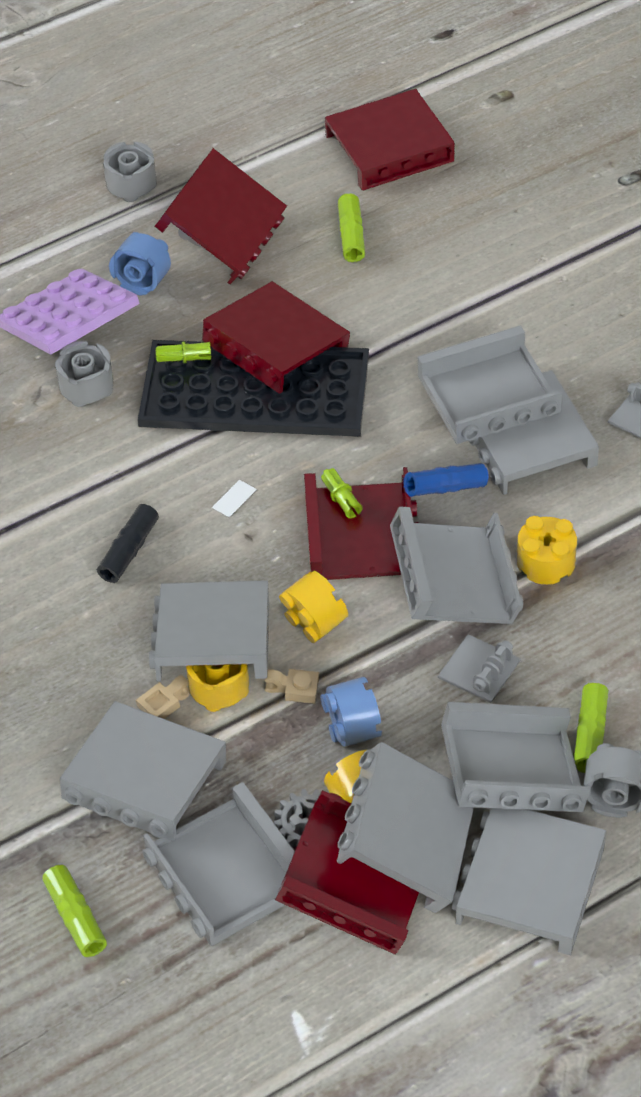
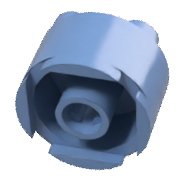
[109,232,171,296]
[320,677,382,747]

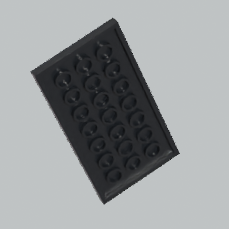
[137,340,369,437]

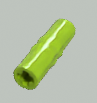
[338,193,365,262]
[574,682,609,773]
[42,865,107,957]

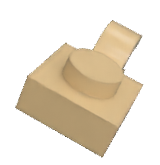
[265,669,319,704]
[136,675,190,719]

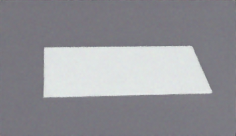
[212,480,257,517]

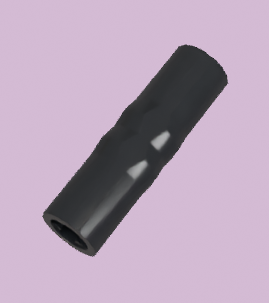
[96,504,159,583]

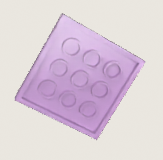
[0,269,140,355]

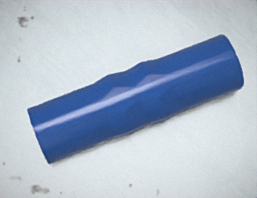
[404,463,489,497]

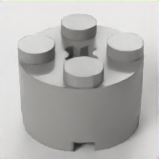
[103,142,157,202]
[55,341,114,407]
[584,743,641,818]

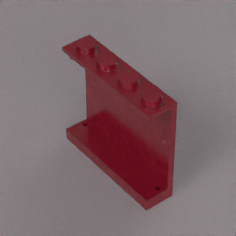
[325,88,455,191]
[154,148,287,285]
[202,281,350,394]
[304,467,419,580]
[275,790,419,955]

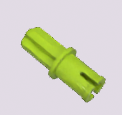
[155,342,211,363]
[321,468,363,518]

